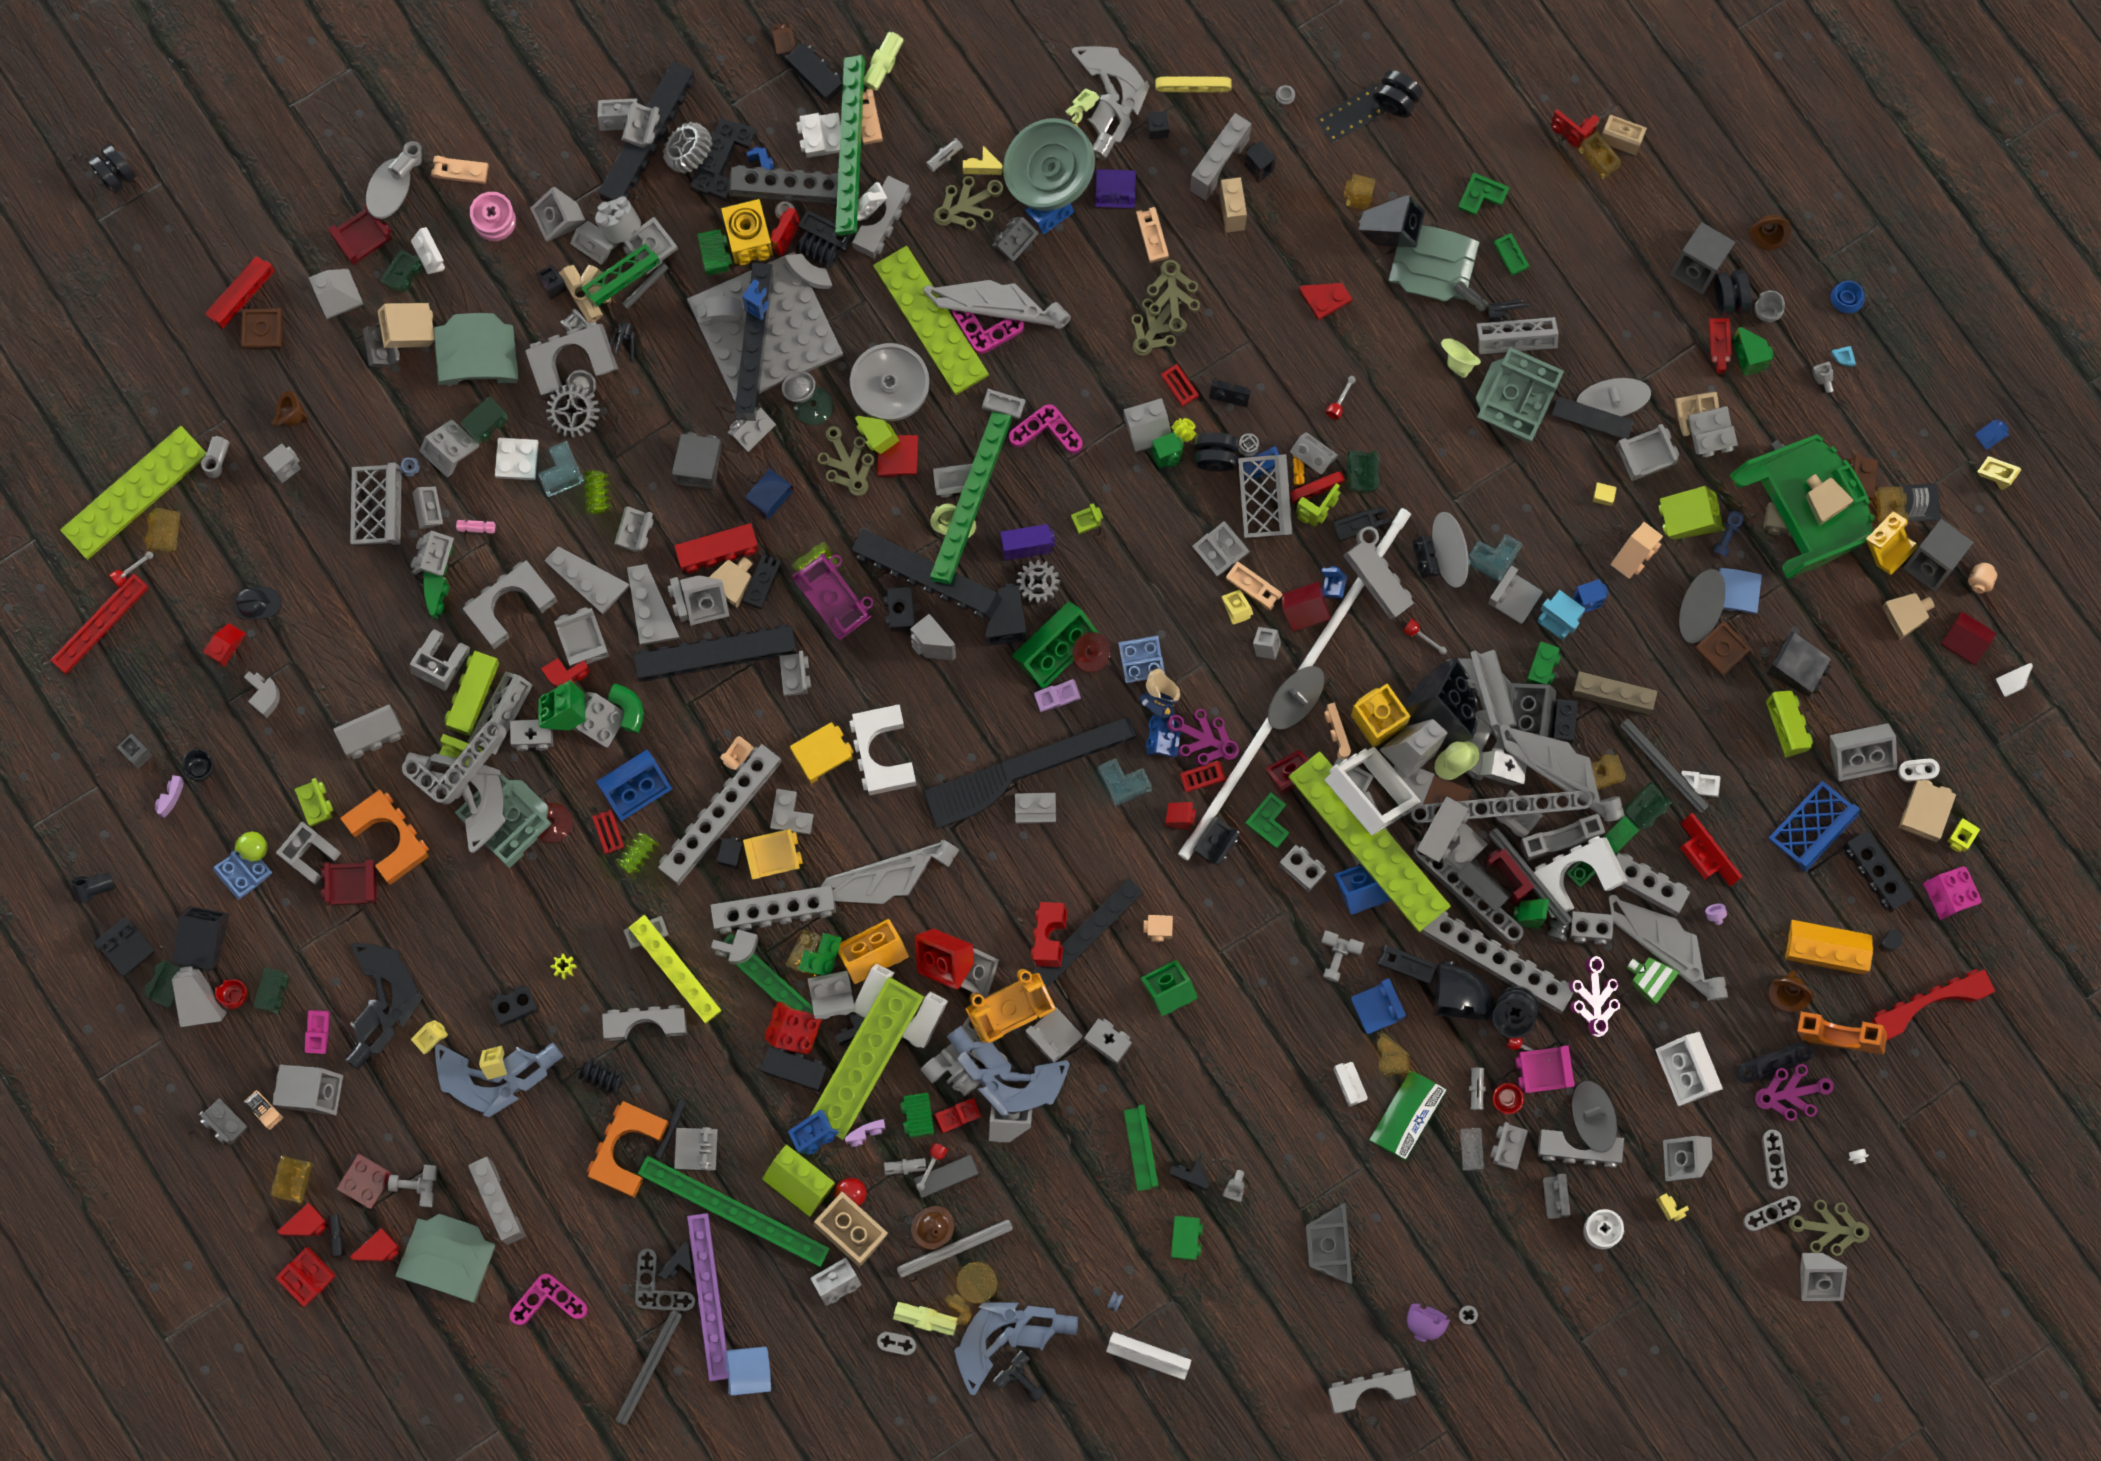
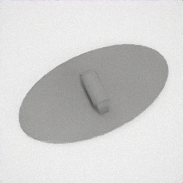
[366,158,410,219]
[1576,378,1651,417]
[1432,512,1469,587]

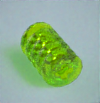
[583,470,611,514]
[616,833,659,877]

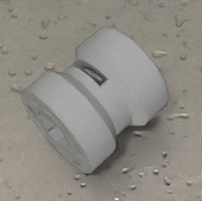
[1239,433,1259,458]

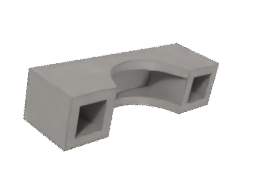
[852,176,911,258]
[1520,813,1605,862]
[602,1005,687,1041]
[1538,1130,1624,1168]
[1328,1368,1416,1414]

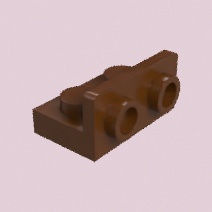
[1849,454,1878,500]

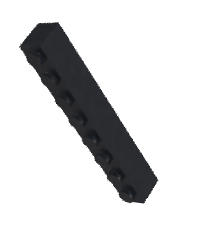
[598,61,696,202]
[734,263,774,421]
[852,529,1002,619]
[634,625,797,682]

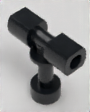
[993,1350,1046,1403]

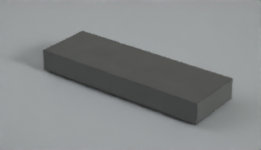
[914,1155,979,1198]

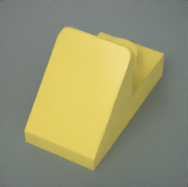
[963,146,1002,175]
[1977,456,2021,490]
[1221,590,1253,624]
[479,1046,507,1079]

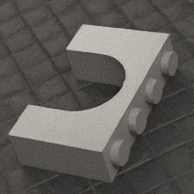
[1190,113,1251,201]
[525,322,618,395]
[463,560,558,649]
[468,1157,526,1245]

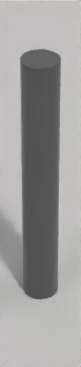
[622,263,668,310]

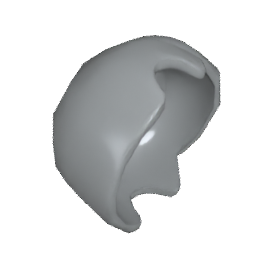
[1754,290,1785,323]
[566,369,596,399]

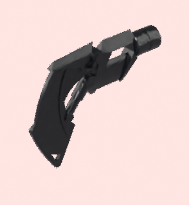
[345,943,422,1070]

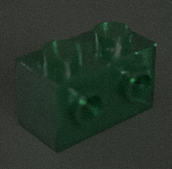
[460,396,508,444]
[253,967,289,1015]

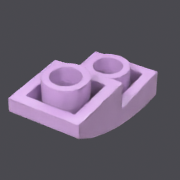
[155,775,184,818]
[845,1119,886,1147]

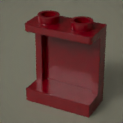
[328,204,392,265]
[1485,849,1534,906]
[321,860,377,906]

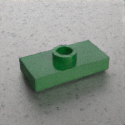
[1493,233,1529,277]

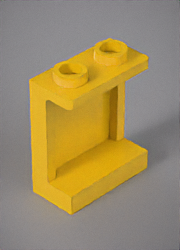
[1866,512,1918,575]
[790,722,854,784]
[743,829,803,880]

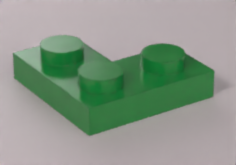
[1458,172,1510,216]
[1245,792,1290,849]
[798,933,842,975]

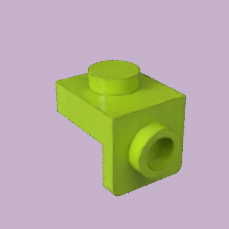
[1071,503,1103,534]

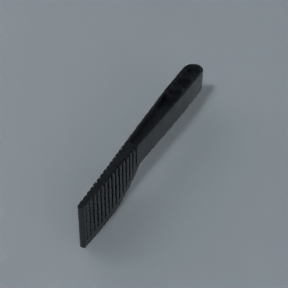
[923,718,1136,829]

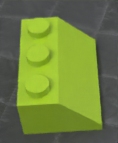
[1766,691,1813,758]
[762,1144,836,1217]

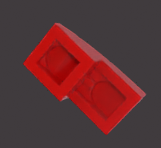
[933,1098,981,1134]

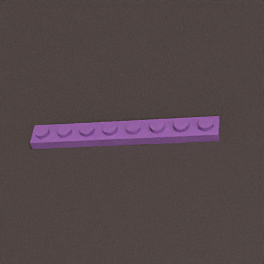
[687,1213,728,1381]

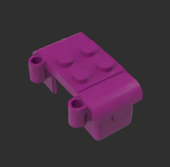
[792,553,873,641]

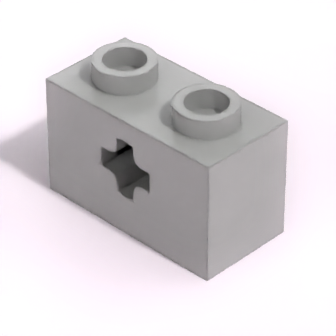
[510,720,553,751]
[1480,748,1527,786]
[1084,1018,1132,1064]

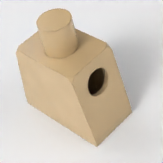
[1805,474,1854,526]
[709,557,752,608]
[1882,593,1934,640]

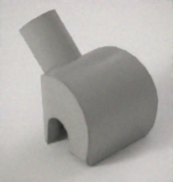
[1812,362,1834,393]
[1223,1170,1244,1202]

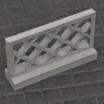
[1238,454,1292,538]
[350,463,402,545]

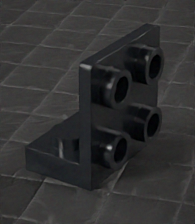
[93,916,155,976]

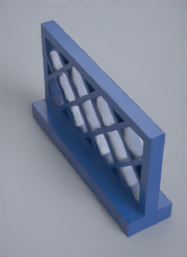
[1769,781,1860,872]

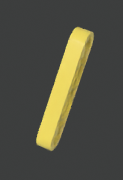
[1156,77,1231,92]

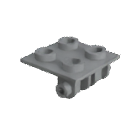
[674,1127,718,1170]

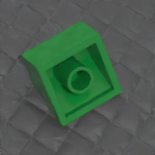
[1732,327,1774,377]
[1141,959,1198,1016]

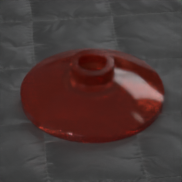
[1073,632,1111,672]
[538,803,573,843]

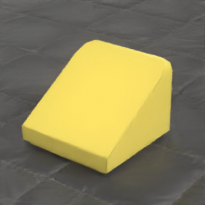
[1592,482,1617,507]

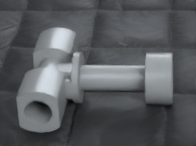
[1321,930,1364,982]
[388,1165,438,1208]

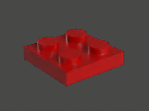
[770,207,800,257]

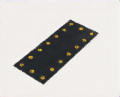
[1315,83,1388,143]

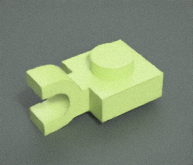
[1065,89,1099,124]

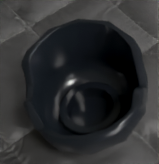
[182,748,214,782]

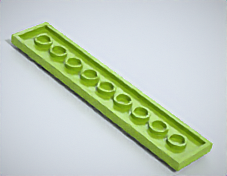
[1288,751,1451,933]

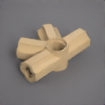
[559,265,611,323]

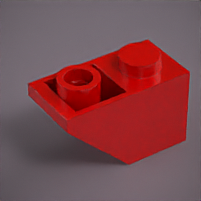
[1165,802,1196,830]

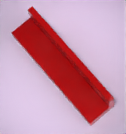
[205,256,275,329]

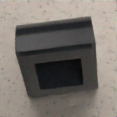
[1879,928,1902,952]

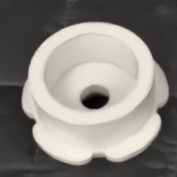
[1848,1149,1869,1164]

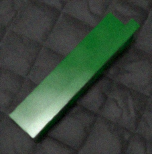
[582,243,660,308]
[1124,1105,1158,1192]

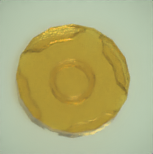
[956,1262,998,1304]

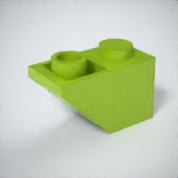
[855,416,900,454]

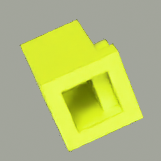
[1947,819,1980,852]

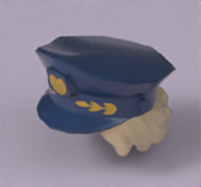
[1140,668,1180,718]

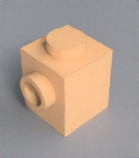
[1144,915,1173,942]

